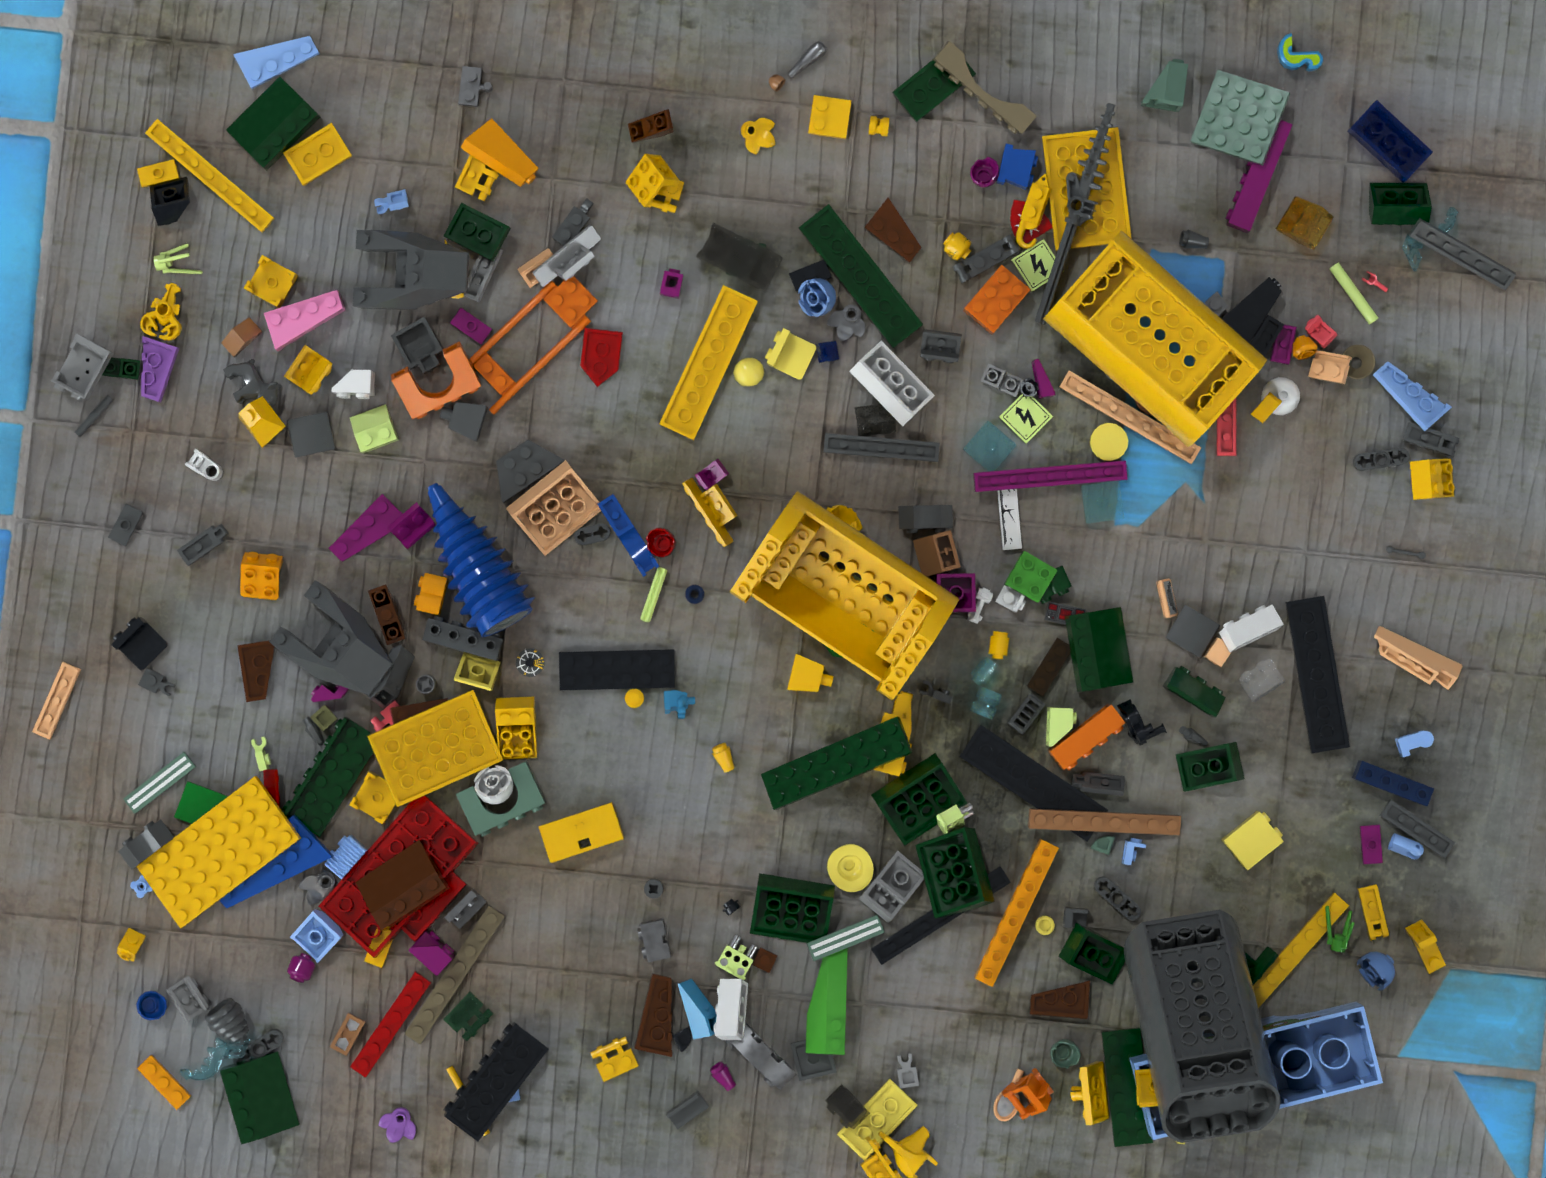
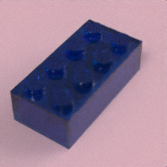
[1347,100,1433,183]

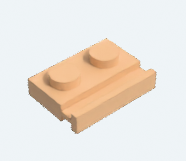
[1308,350,1352,384]

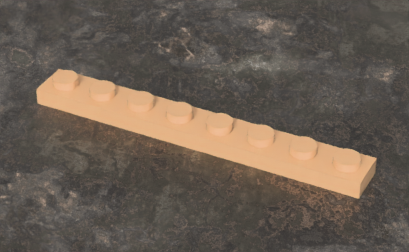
[1059,370,1201,464]

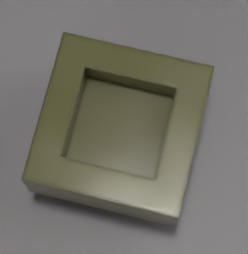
[311,704,338,731]

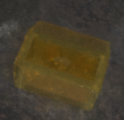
[1276,196,1334,250]

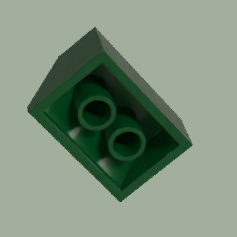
[1369,183,1432,225]
[1163,666,1226,717]

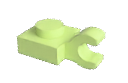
[251,736,271,771]

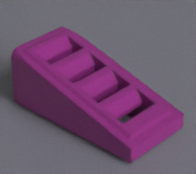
[1031,359,1056,399]

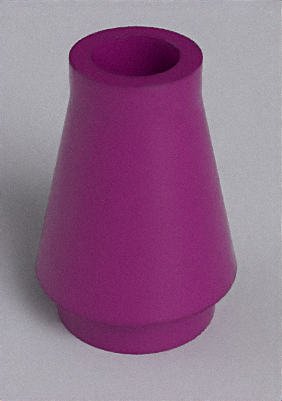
[710,1061,736,1091]

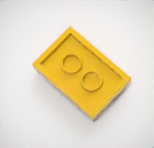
[283,123,352,186]

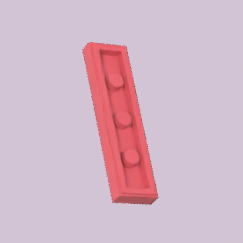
[1217,398,1236,456]

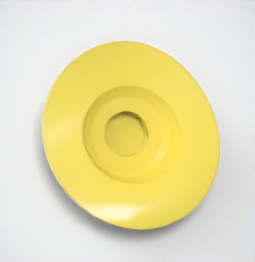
[827,844,874,892]

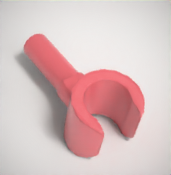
[1362,271,1388,292]

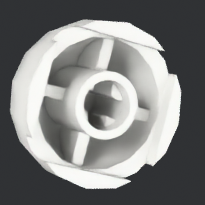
[1261,377,1300,415]
[474,765,514,804]

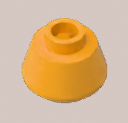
[1293,335,1318,360]

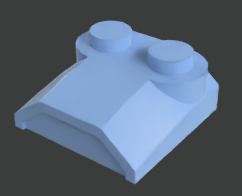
[290,909,343,963]

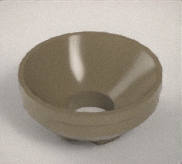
[1342,345,1375,380]

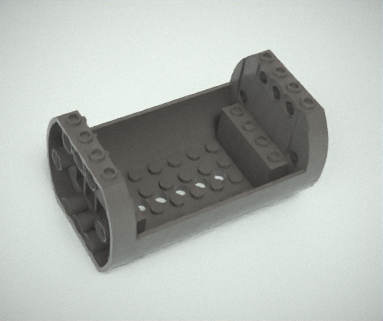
[1124,910,1280,1143]

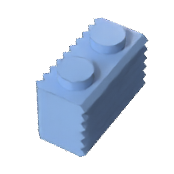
[324,835,368,879]

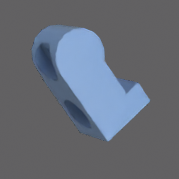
[1395,730,1434,757]

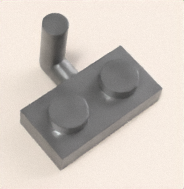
[458,66,493,107]

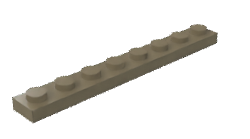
[405,905,505,1044]

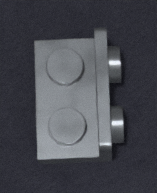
[444,888,486,929]

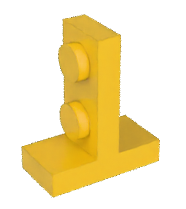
[1405,919,1446,974]

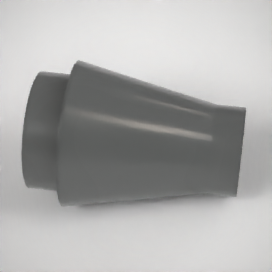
[1179,230,1209,249]

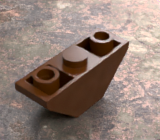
[628,109,674,142]
[368,584,406,645]

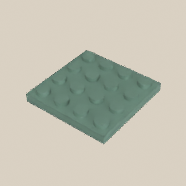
[1191,70,1290,166]

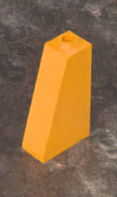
[461,118,539,187]

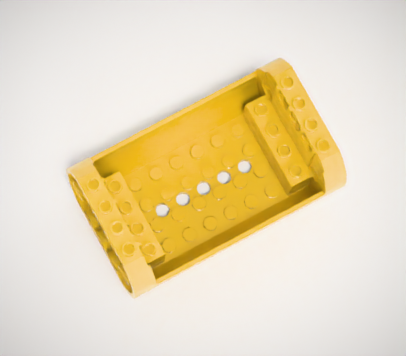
[1043,230,1267,447]
[730,491,959,700]

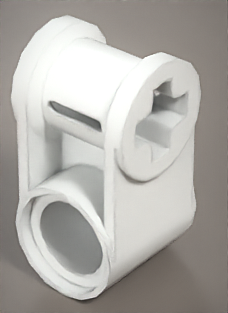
[185,448,223,481]

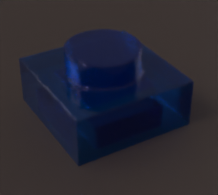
[816,341,839,363]

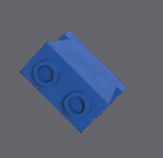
[996,144,1038,190]

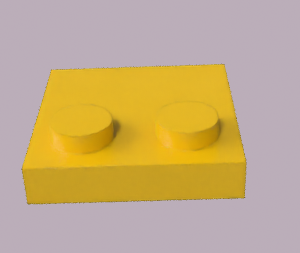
[808,95,852,139]

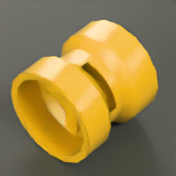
[868,116,890,137]

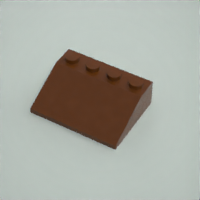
[356,840,450,931]

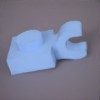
[374,189,409,214]

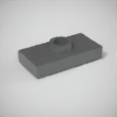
[108,504,144,546]

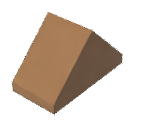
[221,317,263,357]

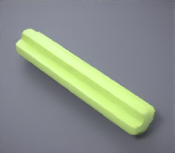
[640,567,667,622]

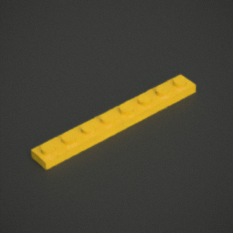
[145,119,275,233]
[1253,893,1349,1008]

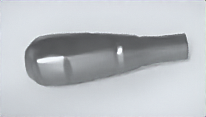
[787,41,827,79]

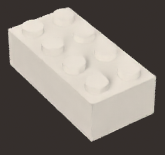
[849,340,935,426]

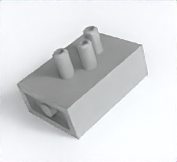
[51,334,114,401]

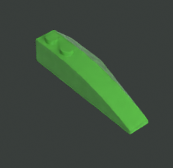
[806,948,848,1055]

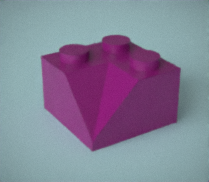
[936,573,976,612]
[408,930,456,976]

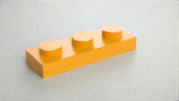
[137,1055,192,1110]

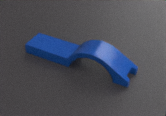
[597,494,660,577]

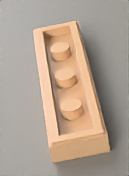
[32,662,81,740]

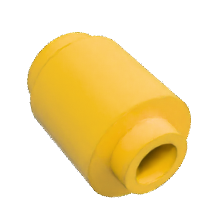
[988,631,1010,659]

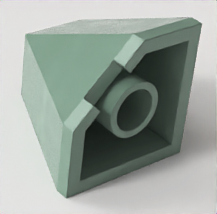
[1141,59,1188,112]

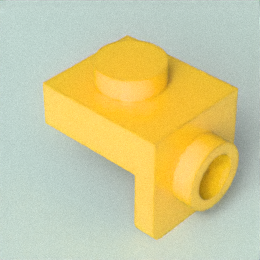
[117,928,146,962]

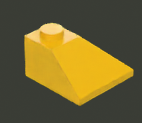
[238,396,286,448]

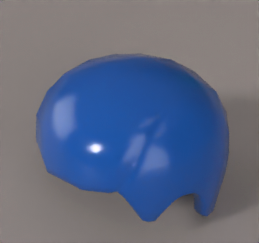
[136,991,167,1020]

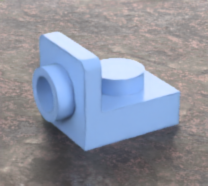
[1121,838,1146,865]

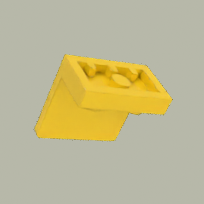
[626,154,680,207]

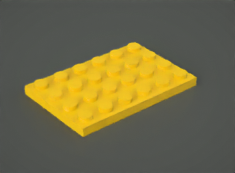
[1042,127,1132,251]
[367,690,503,807]

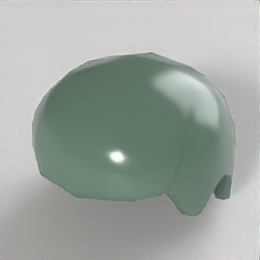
[1050,1039,1081,1069]

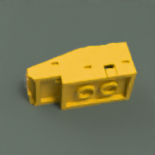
[873,691,913,777]

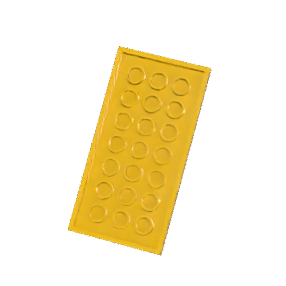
[137,776,301,929]

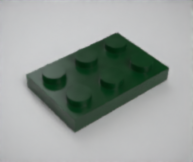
[443,203,511,262]

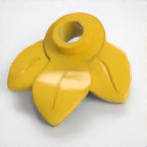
[740,118,775,155]

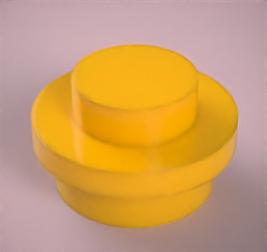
[625,689,644,708]

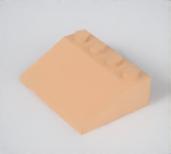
[506,460,601,556]

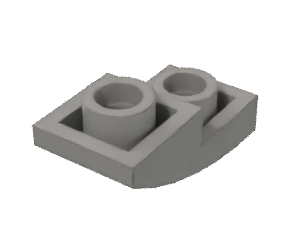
[981,364,1025,398]

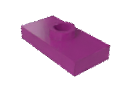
[450,308,493,345]
[1270,324,1297,365]
[1360,824,1383,864]

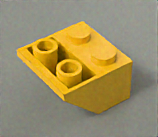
[1410,458,1455,500]

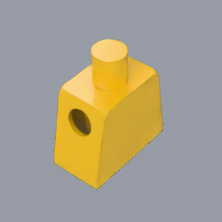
[787,654,834,692]

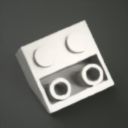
[332,369,375,399]

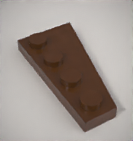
[634,973,672,1057]

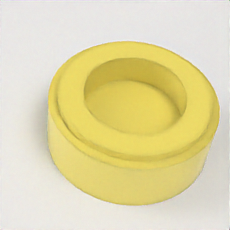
[1035,915,1055,935]

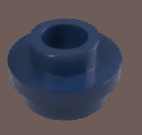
[685,585,704,604]

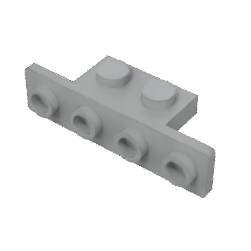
[533,225,601,287]

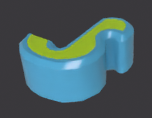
[1277,33,1323,72]

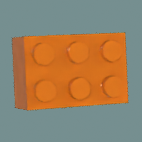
[963,265,1031,335]

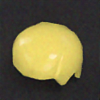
[733,358,764,387]

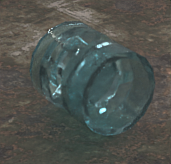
[970,686,1003,720]

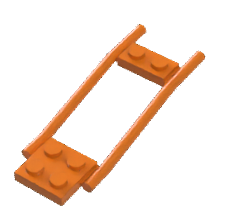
[469,276,598,415]

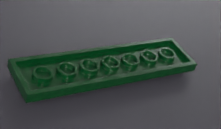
[799,204,923,348]
[761,717,912,810]

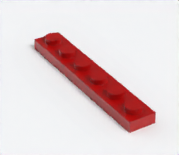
[350,971,431,1078]

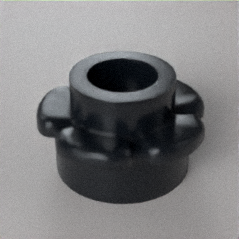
[1020,378,1039,397]
[723,899,740,916]

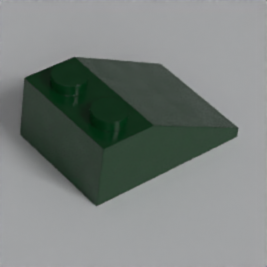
[1175,742,1245,792]
[1058,923,1125,985]

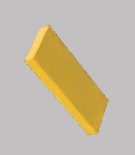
[1251,392,1282,423]

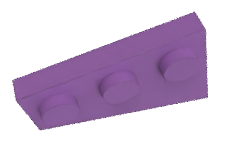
[141,336,179,403]

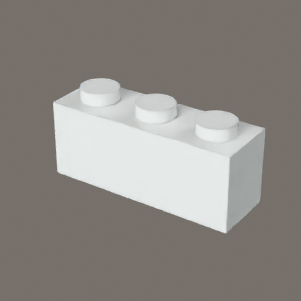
[1219,604,1284,653]
[714,979,748,1040]

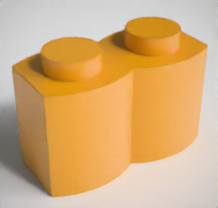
[414,573,449,616]

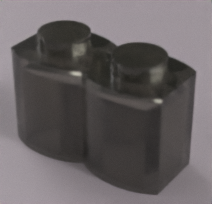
[825,1084,870,1129]

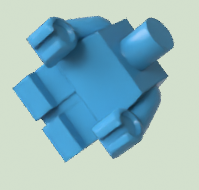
[663,690,695,719]

